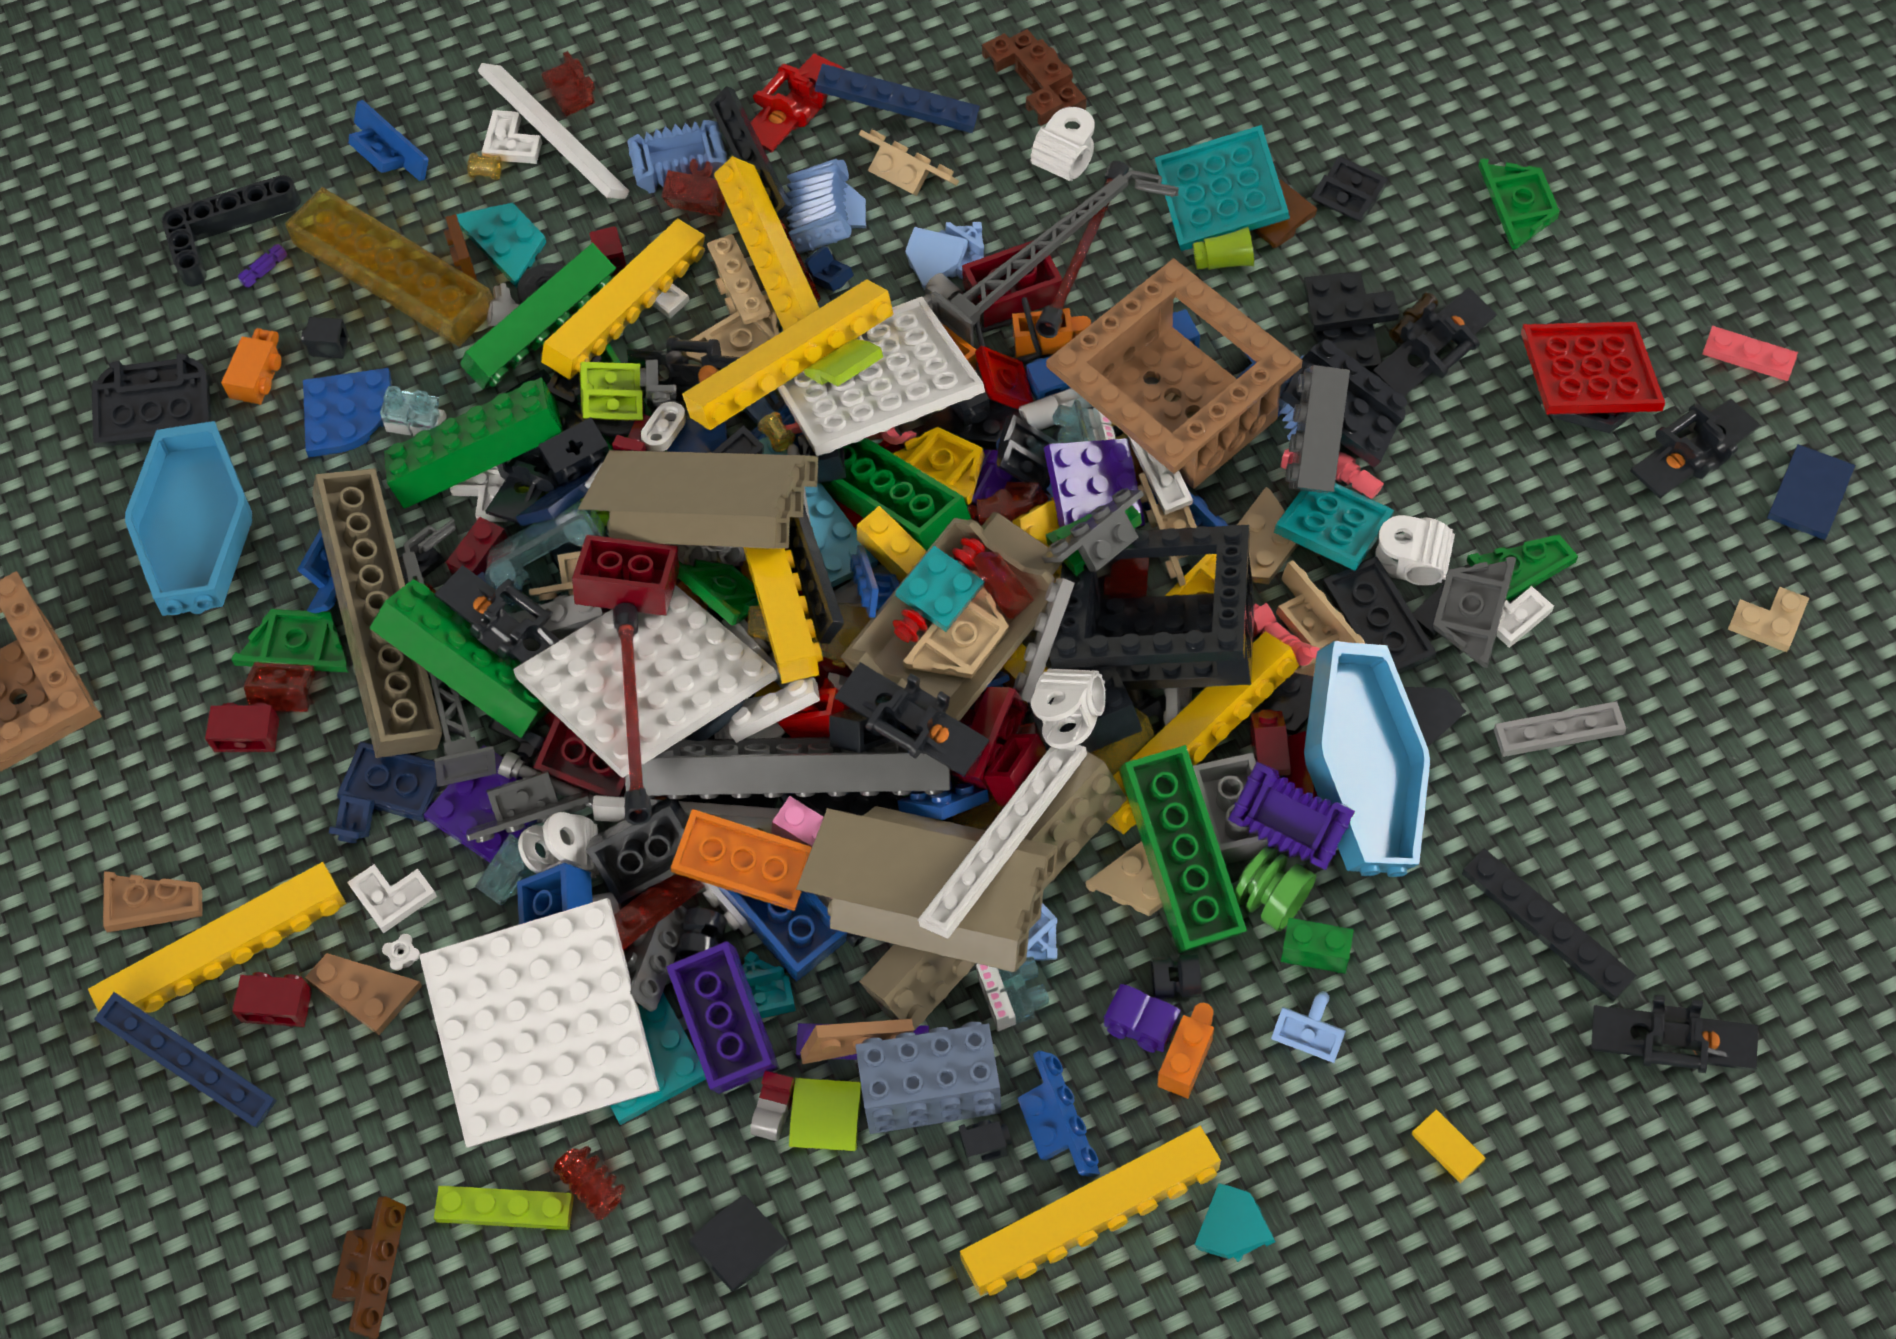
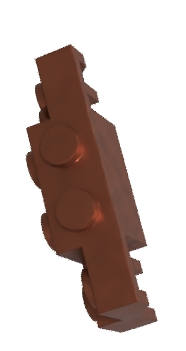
[982,29,1086,126]

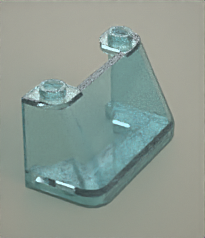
[485,500,609,607]

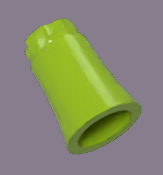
[1193,227,1254,270]

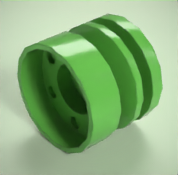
[1234,845,1317,931]

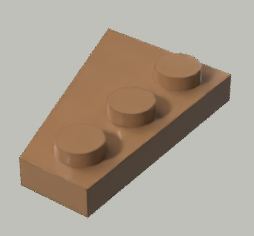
[103,871,202,933]
[305,953,422,1035]
[800,1019,914,1064]

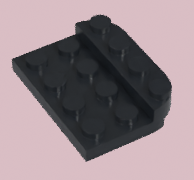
[1280,340,1407,468]
[92,354,213,448]

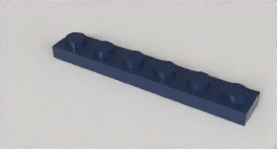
[815,63,980,134]
[94,992,277,1128]

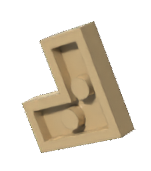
[1728,587,1809,652]

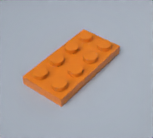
[671,809,812,911]

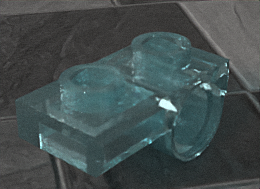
[475,834,541,905]

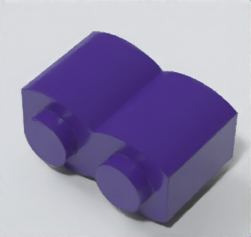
[1104,984,1181,1053]

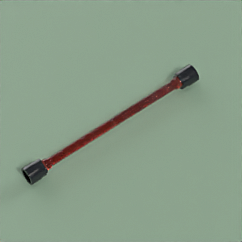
[1035,161,1129,338]
[613,603,652,825]

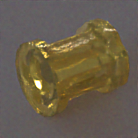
[467,152,502,180]
[758,412,796,452]

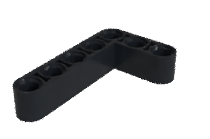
[162,175,301,287]

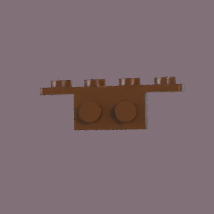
[332,1196,406,1339]

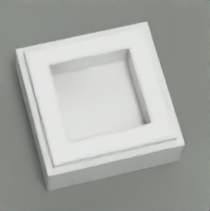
[652,284,690,318]

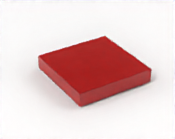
[975,346,1034,410]

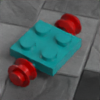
[893,538,986,643]

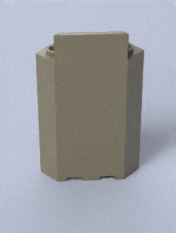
[578,450,818,549]
[841,512,1064,721]
[796,806,1058,972]

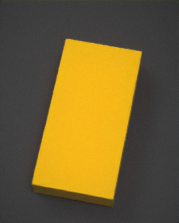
[1411,1109,1486,1183]

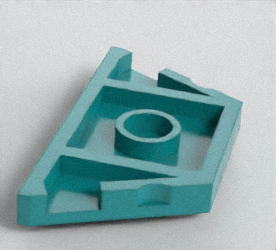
[456,203,547,288]

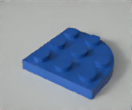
[303,368,392,457]

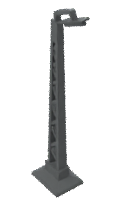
[931,170,1179,347]
[402,519,496,787]

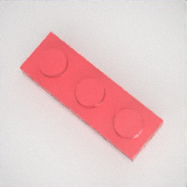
[1702,326,1798,381]

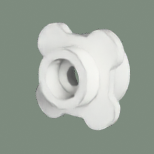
[382,934,420,970]

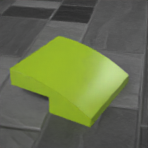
[804,339,883,387]
[580,362,643,421]
[789,1078,862,1151]

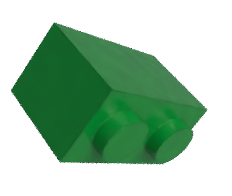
[1281,918,1354,974]

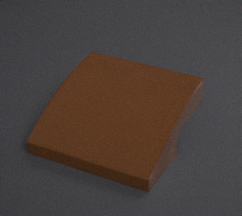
[1252,178,1317,248]

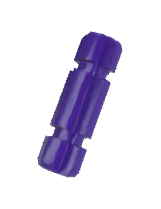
[238,244,287,288]

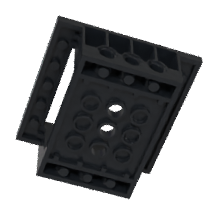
[1050,525,1255,690]

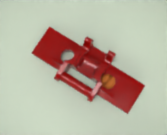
[750,53,845,153]

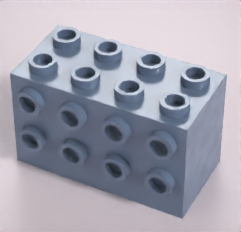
[855,1022,1002,1134]

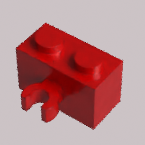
[777,678,849,738]

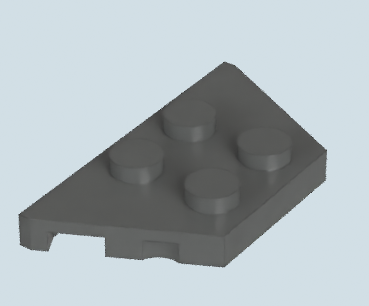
[1433,557,1516,668]

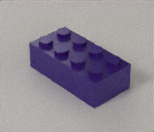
[666,941,780,1094]

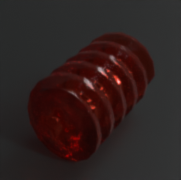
[553,1146,626,1220]

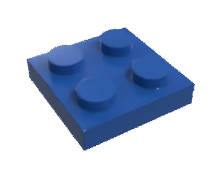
[897,781,989,820]

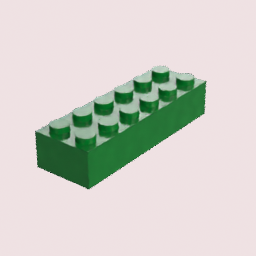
[460,243,616,390]
[384,377,563,509]
[821,438,971,551]
[370,579,549,738]
[1119,745,1247,954]

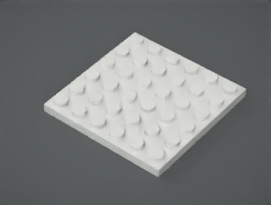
[777,297,985,456]
[513,585,777,778]
[419,898,660,1148]

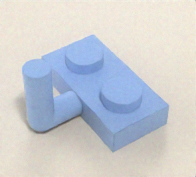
[1271,991,1346,1063]

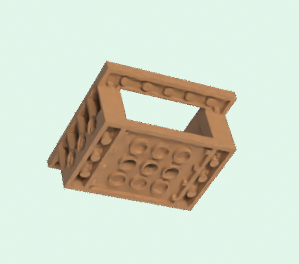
[1046,258,1303,489]
[0,571,102,772]

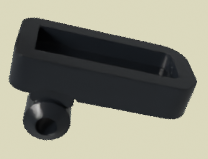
[488,718,546,768]

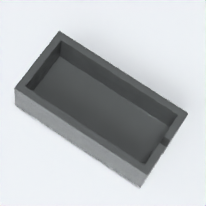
[1285,365,1350,493]

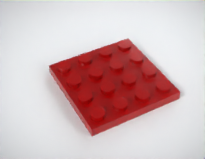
[1521,322,1665,414]

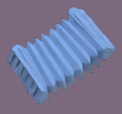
[627,120,727,193]
[786,158,852,254]

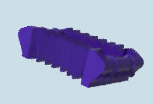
[1228,761,1355,870]

